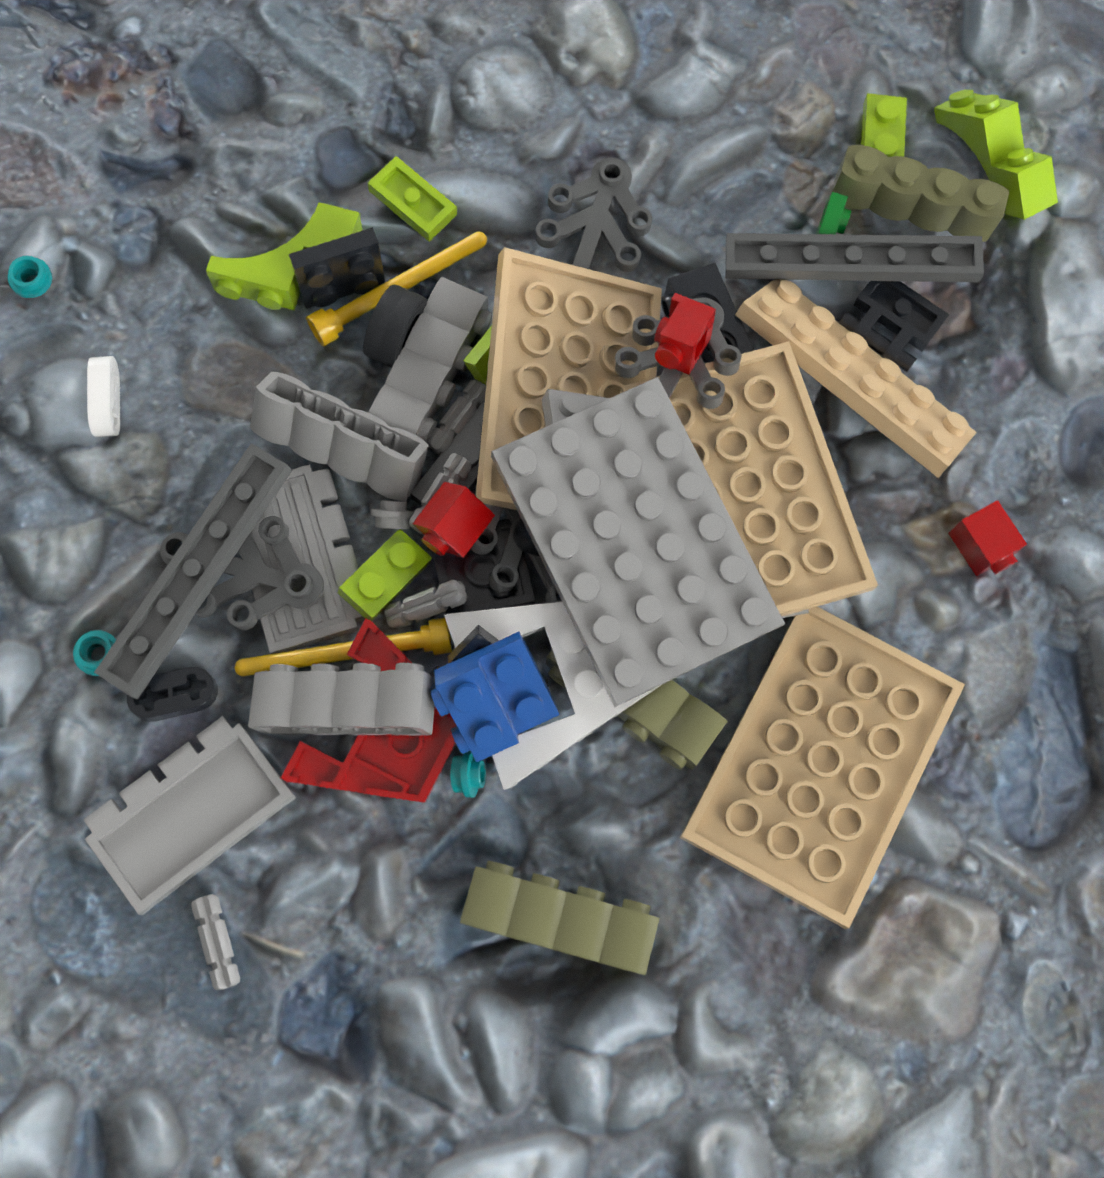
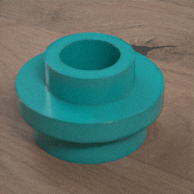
[8,255,52,298]
[73,630,116,676]
[450,751,486,798]

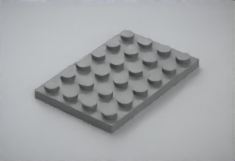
[491,377,785,707]

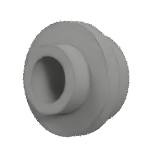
[371,500,415,529]

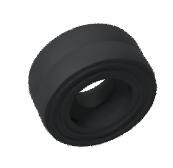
[363,285,427,368]

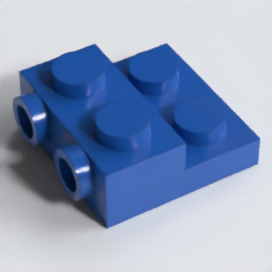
[430,631,560,762]

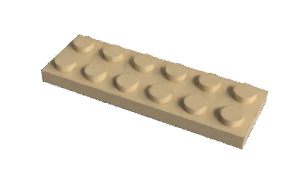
[735,279,977,478]

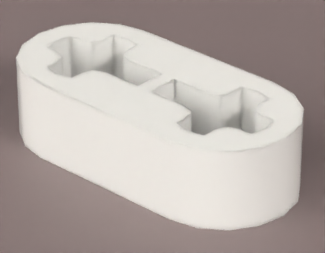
[87,356,120,437]

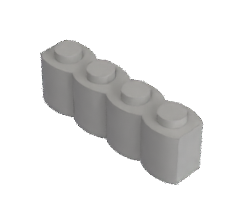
[369,277,492,443]
[250,371,429,501]
[248,663,436,736]

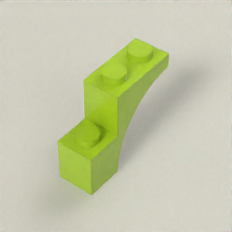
[934,89,1058,220]
[206,202,363,311]

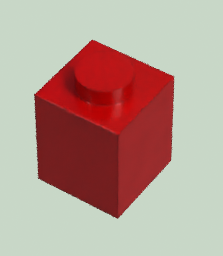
[412,481,495,558]
[948,500,1027,577]

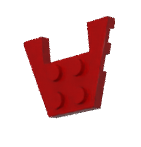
[280,618,457,803]

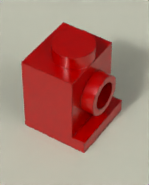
[654,293,716,375]

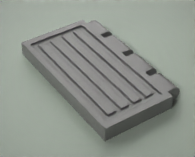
[251,464,365,654]
[84,716,296,915]

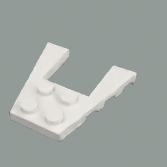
[444,602,661,790]

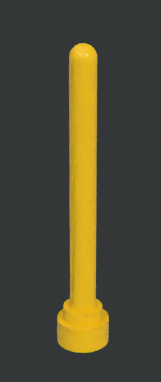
[306,231,487,347]
[234,617,452,676]

